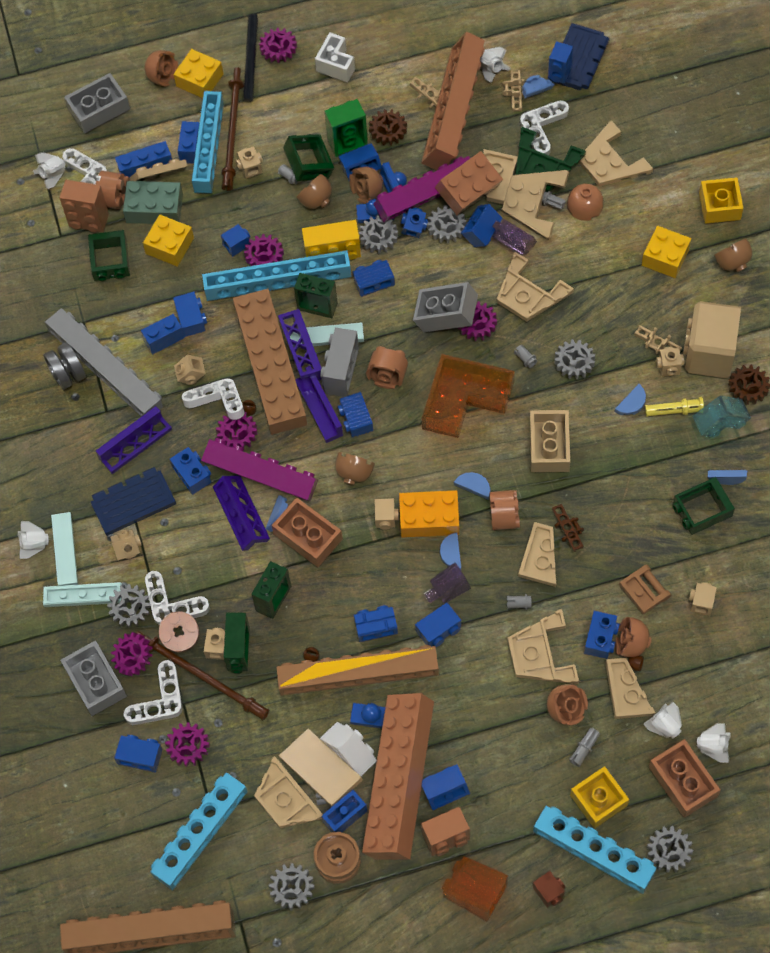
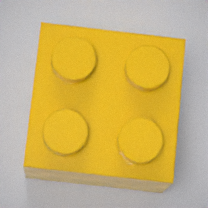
[174,49,223,98]
[699,177,743,224]
[143,214,194,267]
[642,225,691,279]
[570,766,629,829]

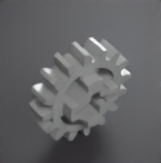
[427,206,466,244]
[359,215,398,254]
[554,339,595,379]
[107,584,151,628]
[647,826,693,873]
[269,863,315,910]

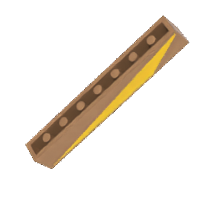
[276,645,439,696]

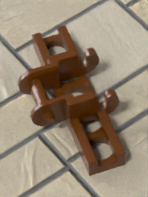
[552,504,584,552]

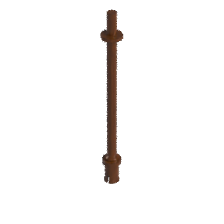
[221,67,244,191]
[136,631,270,721]

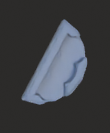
[522,75,554,98]
[615,384,646,415]
[708,470,747,485]
[454,472,490,500]
[265,495,288,532]
[440,532,461,571]

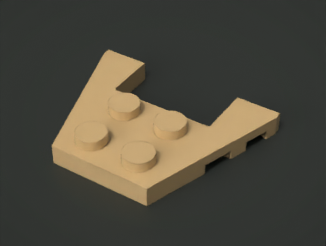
[579,121,653,187]
[502,170,569,240]
[497,252,574,322]
[508,609,579,684]

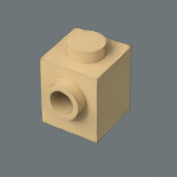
[375,498,399,530]
[689,582,717,616]
[204,628,225,660]

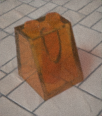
[442,856,508,922]

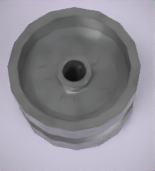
[43,342,86,390]

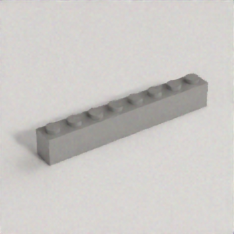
[45,308,163,417]

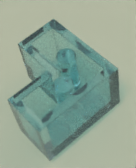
[692,396,751,438]

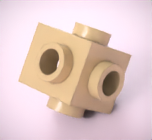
[236,147,263,178]
[656,347,684,377]
[174,355,206,385]
[110,529,141,560]

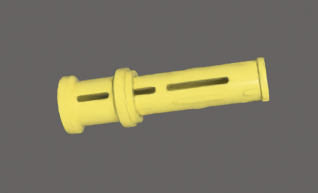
[645,397,704,417]

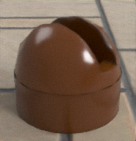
[242,400,256,416]
[303,647,320,662]
[628,656,644,672]

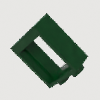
[283,134,334,181]
[88,230,130,281]
[294,273,338,319]
[672,477,735,535]
[251,561,292,619]
[224,613,250,674]

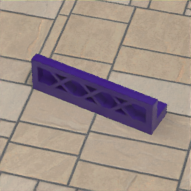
[278,309,323,380]
[295,366,343,443]
[96,406,172,474]
[213,476,270,551]

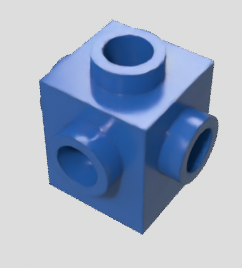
[401,208,428,238]

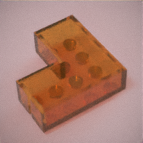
[422,354,515,438]

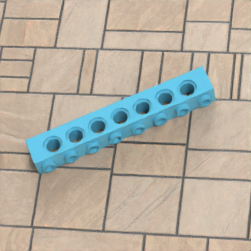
[202,250,351,301]

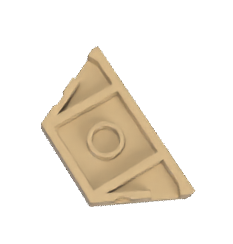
[254,757,323,829]

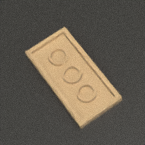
[279,729,363,807]

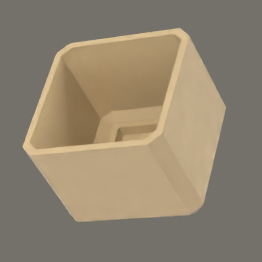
[683,301,741,379]

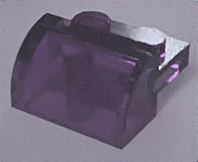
[492,219,537,256]

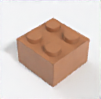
[421,807,470,856]

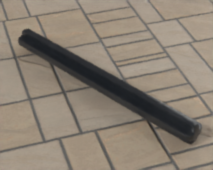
[243,13,258,102]

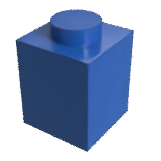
[221,224,251,257]

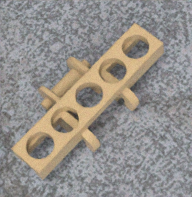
[502,70,525,111]
[409,76,440,108]
[634,325,682,354]

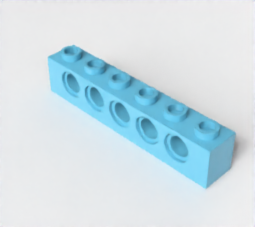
[192,91,224,193]
[150,772,248,891]
[533,806,657,894]

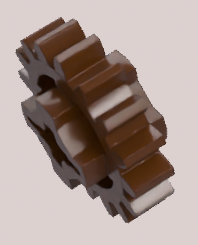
[369,109,407,146]
[728,364,770,405]

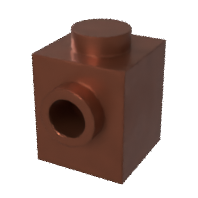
[532,871,565,907]

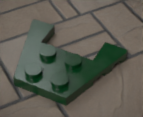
[516,127,586,193]

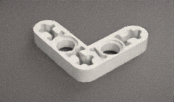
[520,101,569,155]
[63,149,107,184]
[182,379,244,420]
[145,571,210,625]
[124,660,182,725]

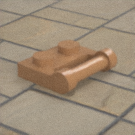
[619,565,672,615]

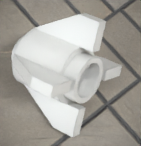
[480,47,510,82]
[33,153,66,189]
[18,521,49,559]
[644,702,682,739]
[697,724,731,763]

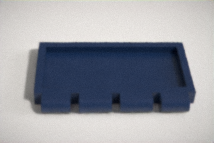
[549,23,610,91]
[91,467,176,536]

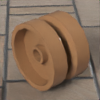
[314,832,361,884]

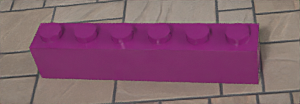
[374,156,470,223]
[201,438,318,501]

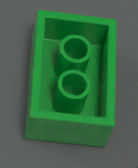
[324,99,368,158]

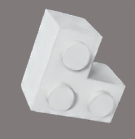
[315,32,355,82]
[320,722,377,776]

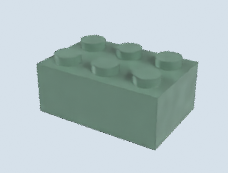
[123,181,183,224]

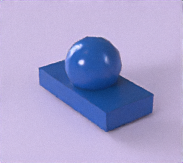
[380,162,407,193]
[356,199,394,223]
[350,703,386,728]

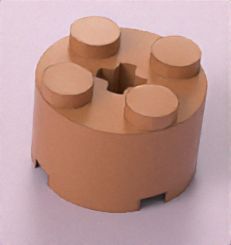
[95,170,129,209]
[366,346,408,389]
[489,490,520,531]
[159,612,200,653]

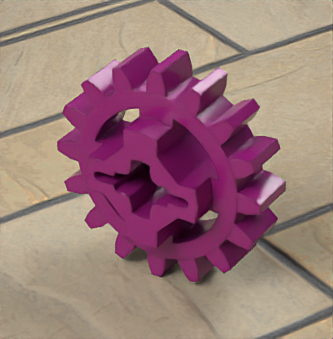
[259,27,297,63]
[244,234,284,266]
[458,301,497,341]
[216,412,258,450]
[111,632,153,676]
[165,722,210,767]

